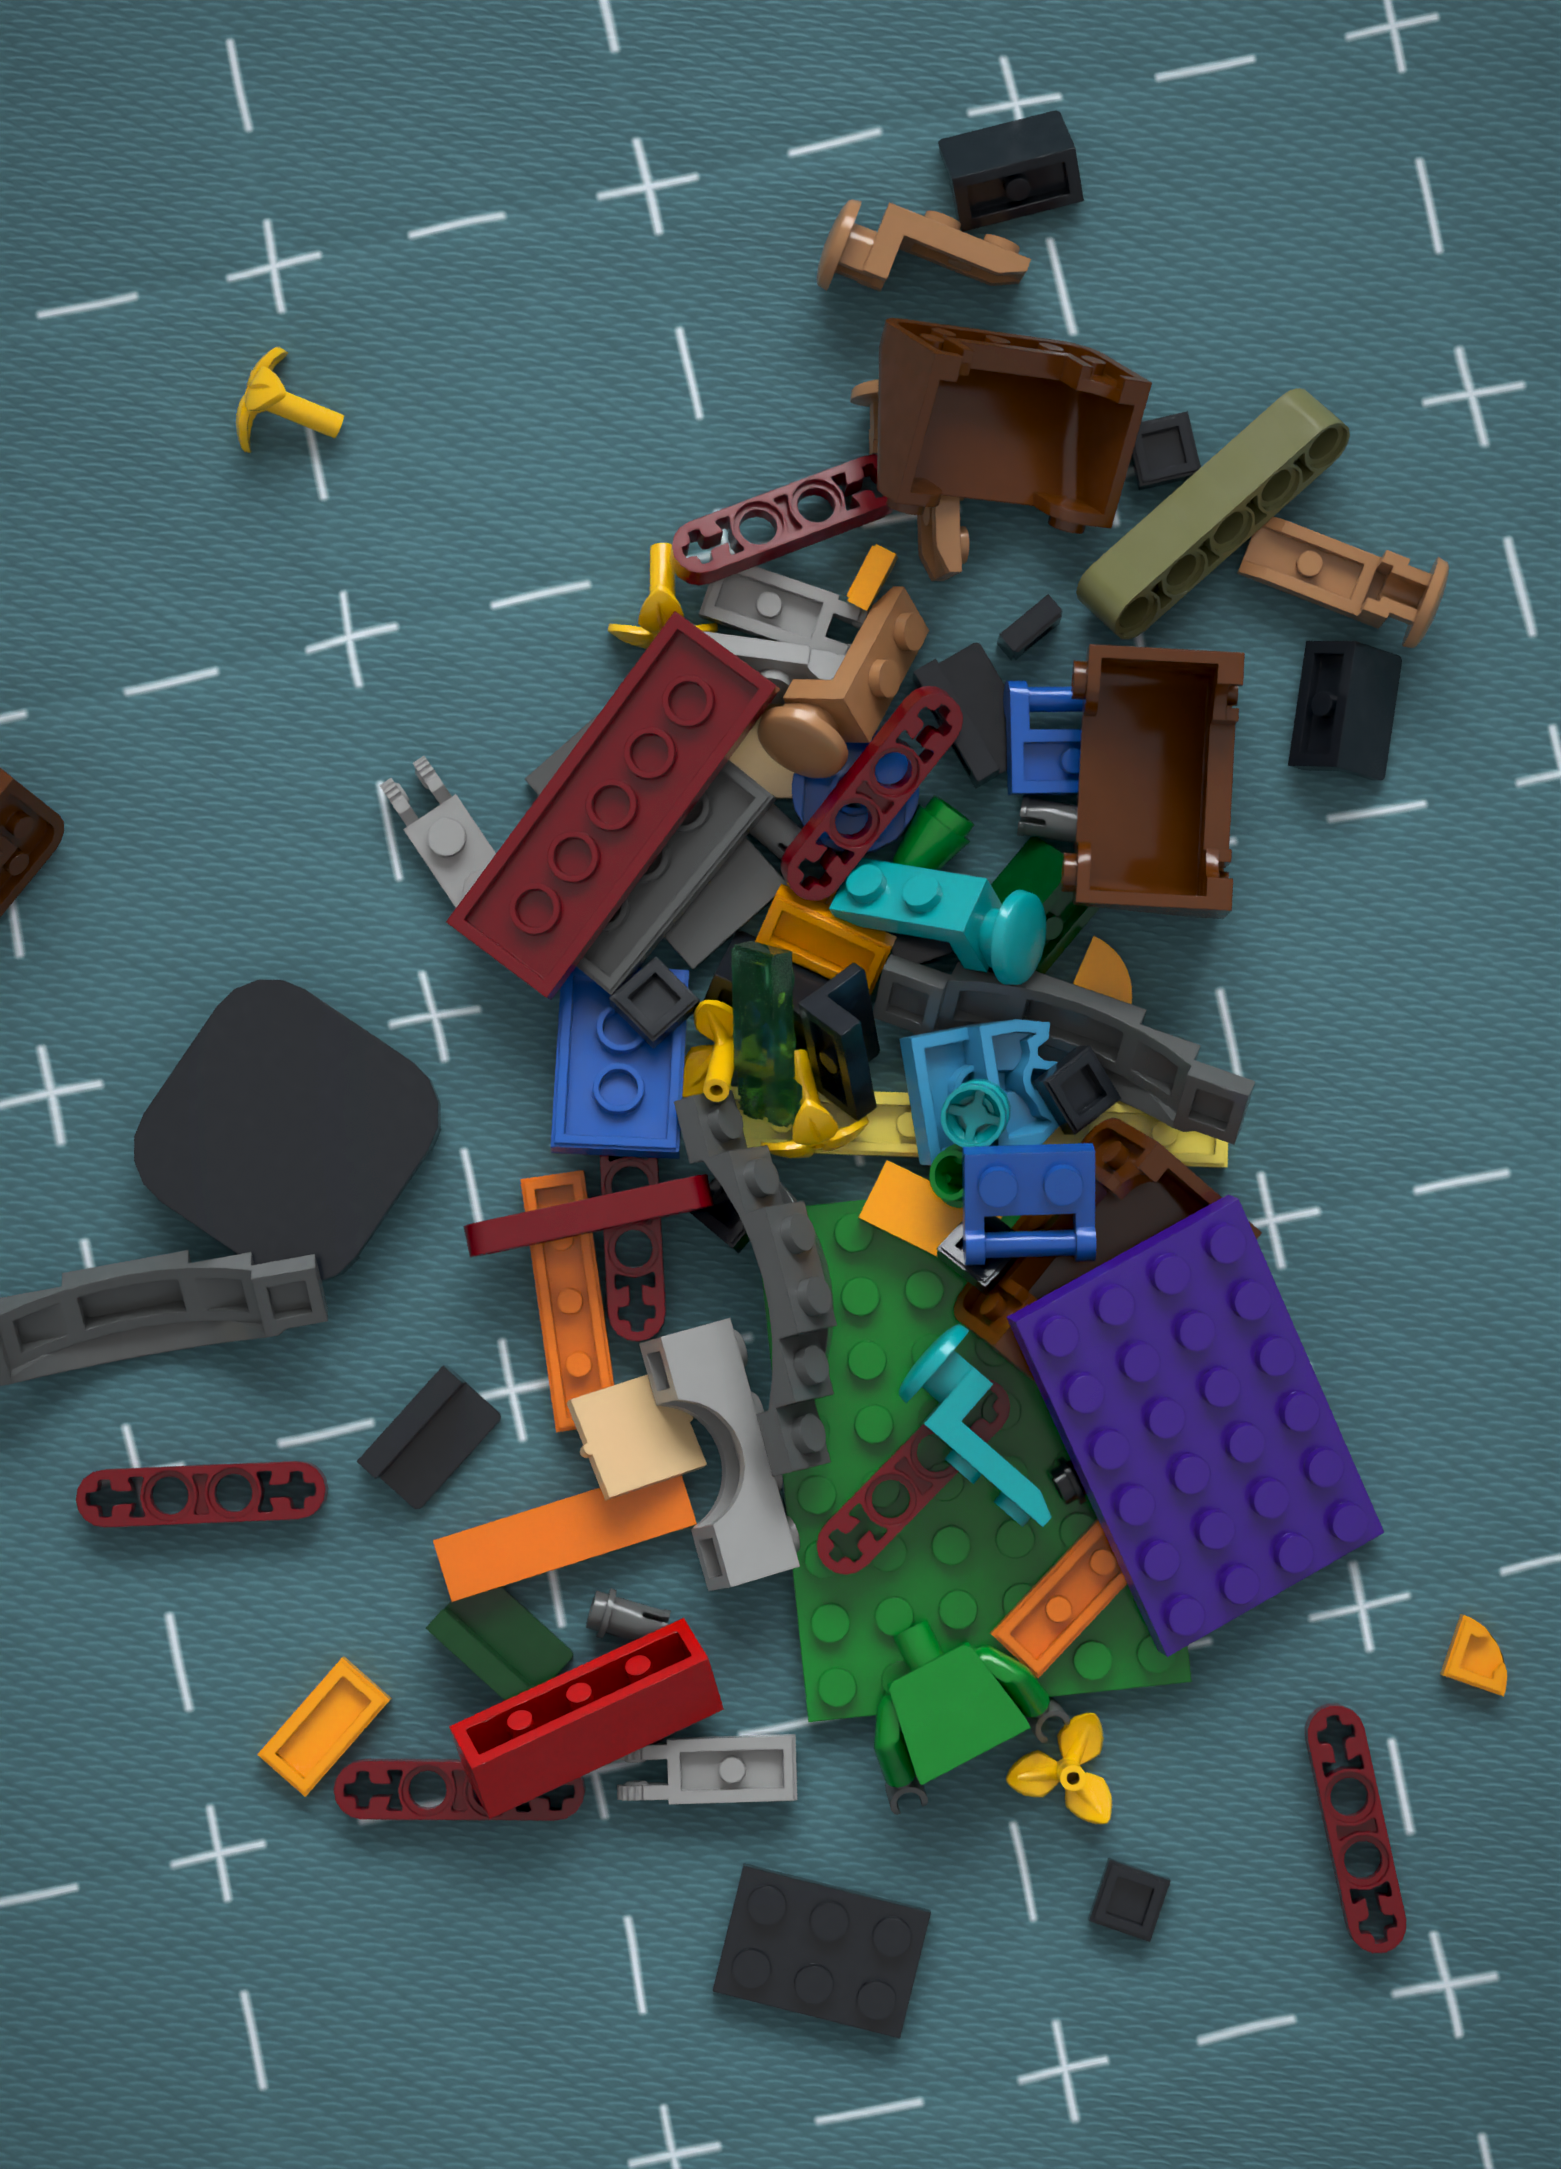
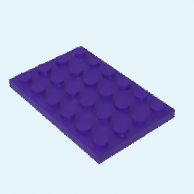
[1006,1194,1385,1657]

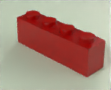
[449,1618,724,1819]

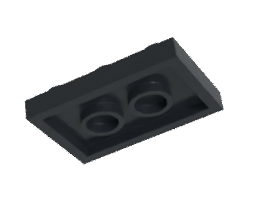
[713,1863,931,2039]

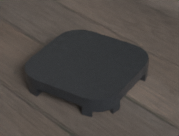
[134,980,442,1282]

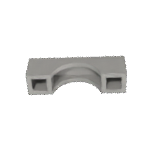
[639,1318,800,1591]

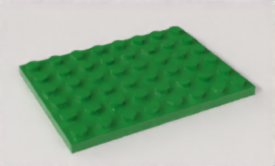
[762,1199,1192,1722]

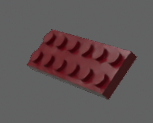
[446,611,780,1000]

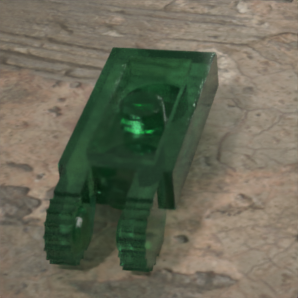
[731,941,802,1128]

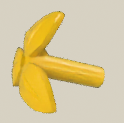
[236,347,344,453]
[608,543,718,649]
[683,1000,786,1102]
[760,1049,869,1158]
[1006,1712,1112,1824]

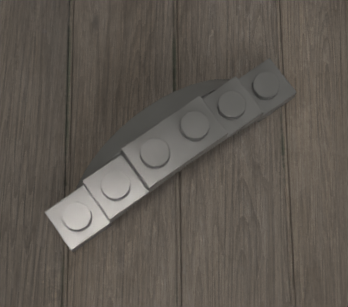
[873,954,1255,1145]
[674,1090,837,1477]
[0,1250,328,1386]

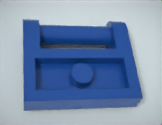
[1003,680,1083,796]
[962,1143,1096,1265]

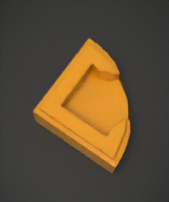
[846,544,898,611]
[1073,936,1132,1004]
[1440,1614,1507,1697]

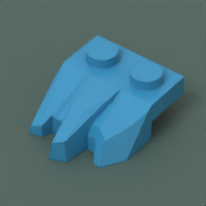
[899,1019,1059,1165]

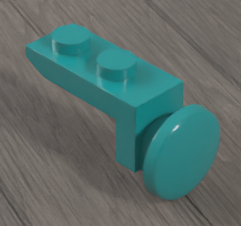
[829,858,1047,985]
[898,1324,1051,1527]

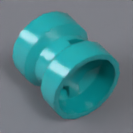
[941,1079,1011,1147]

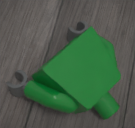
[874,1619,1070,1815]

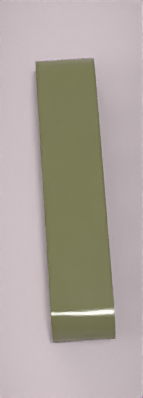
[1076,388,1350,640]

